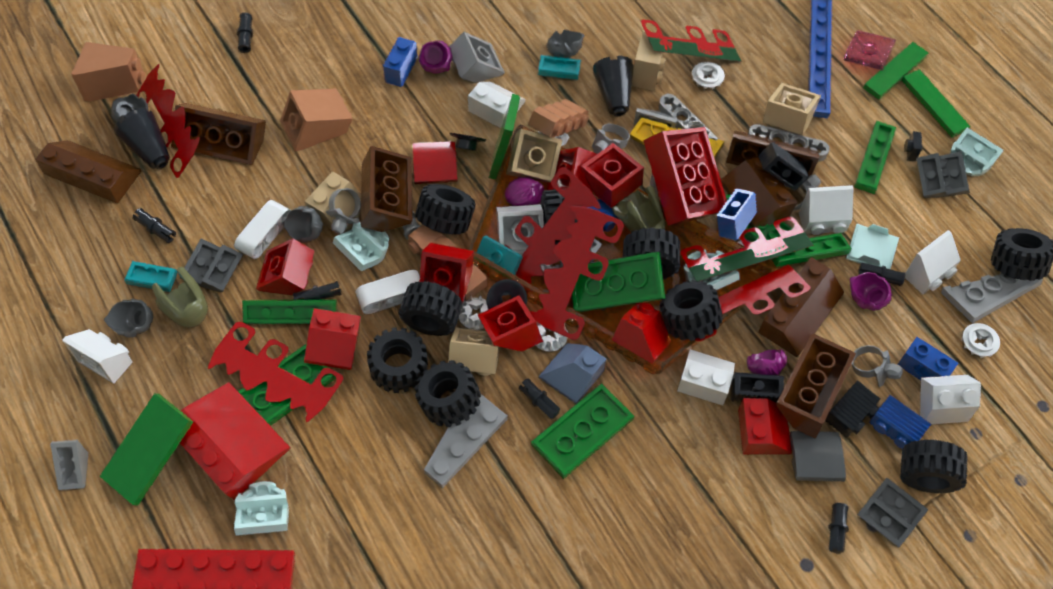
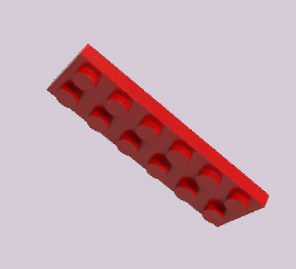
[132,549,295,589]

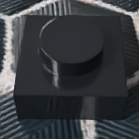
[904,131,922,162]

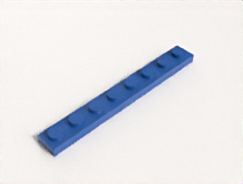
[808,0,832,118]

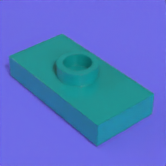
[538,55,581,80]
[475,236,523,277]
[124,261,178,292]

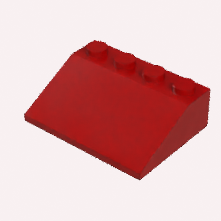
[643,127,727,226]
[180,382,291,501]

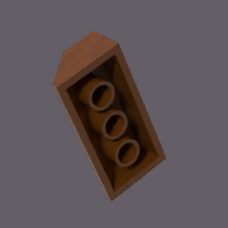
[171,103,266,165]
[726,130,820,177]
[35,140,142,204]
[361,146,412,232]
[758,257,844,358]
[776,333,856,439]

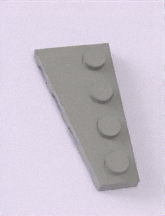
[941,273,1043,324]
[424,395,508,488]

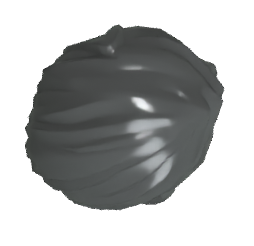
[546,30,585,58]
[111,94,149,124]
[283,206,323,243]
[104,298,153,338]

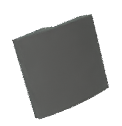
[917,151,970,198]
[180,239,243,292]
[790,431,846,481]
[857,478,929,548]

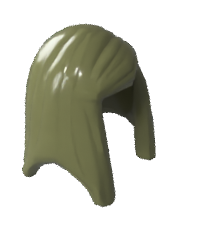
[612,185,666,233]
[152,267,208,327]

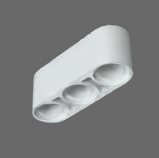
[234,200,291,259]
[355,270,420,314]

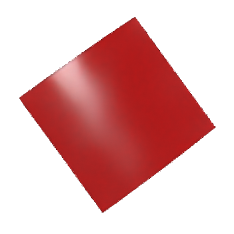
[413,141,458,184]

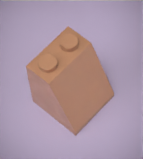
[71,42,146,102]
[280,88,352,151]

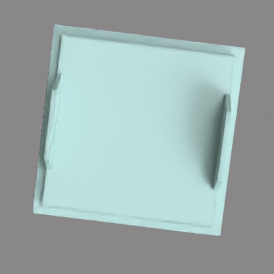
[846,224,899,269]

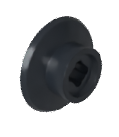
[449,133,486,151]
[486,279,527,309]

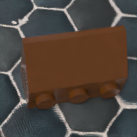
[721,158,797,228]

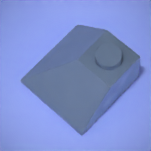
[539,343,606,404]

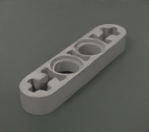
[659,94,718,140]
[748,124,830,162]

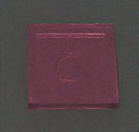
[843,30,896,71]

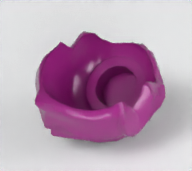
[419,40,453,74]
[505,177,544,206]
[850,272,892,311]
[747,350,787,376]

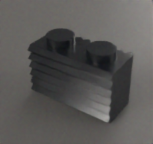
[758,142,808,191]
[731,372,784,403]
[825,380,881,438]

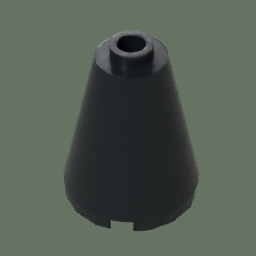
[593,56,633,117]
[114,108,170,169]

